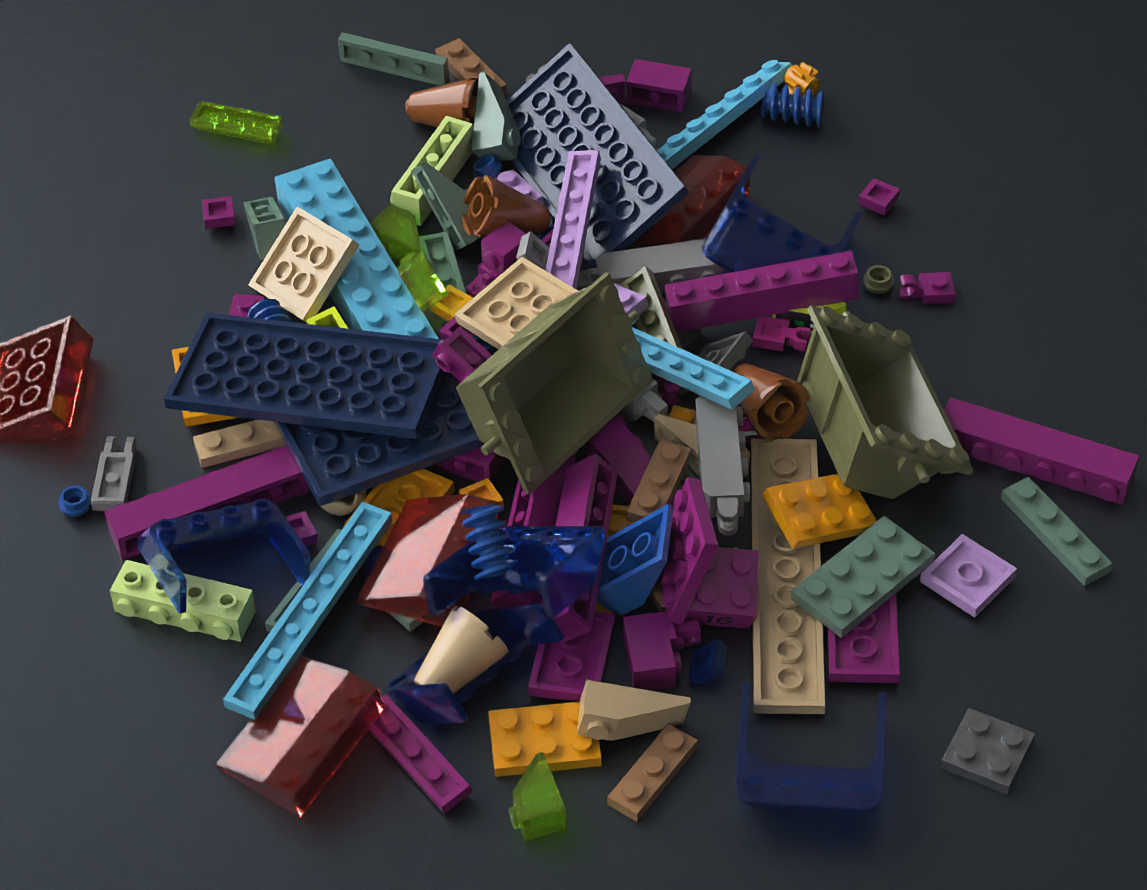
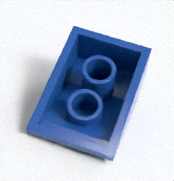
[596,504,674,617]

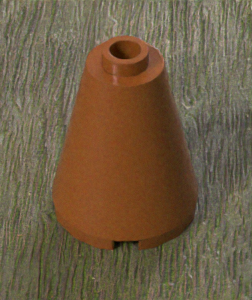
[405,78,479,129]
[462,175,551,237]
[732,363,810,441]

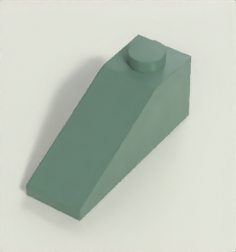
[471,72,520,161]
[411,162,481,251]
[243,197,285,260]

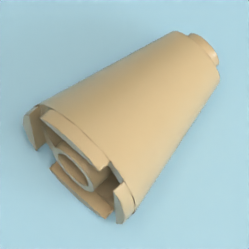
[413,606,509,704]

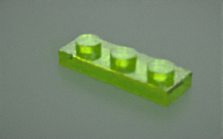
[189,100,283,144]

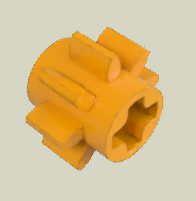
[784,62,820,96]

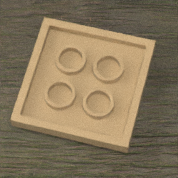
[248,207,360,322]
[454,257,578,350]

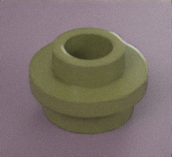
[863,265,894,294]

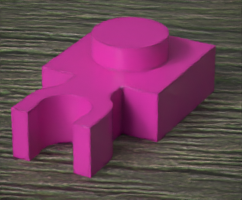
[752,316,811,352]

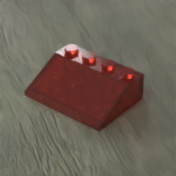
[635,155,750,247]
[0,315,94,443]
[357,494,501,627]
[216,656,385,818]

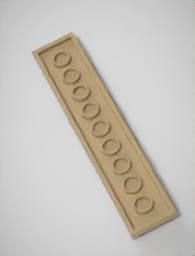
[751,439,825,714]

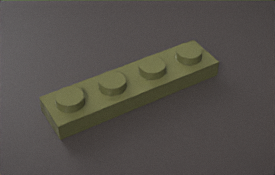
[621,266,682,378]

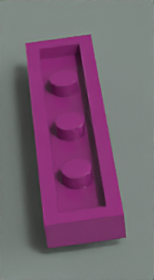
[358,694,472,814]

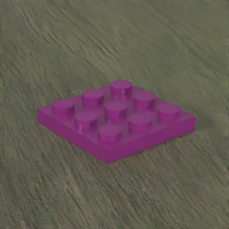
[657,477,718,624]

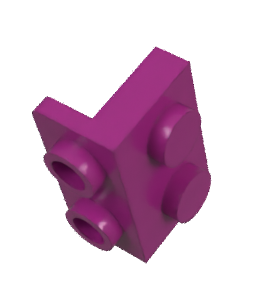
[432,326,492,384]

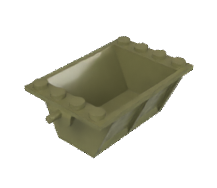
[456,273,653,494]
[797,305,974,499]

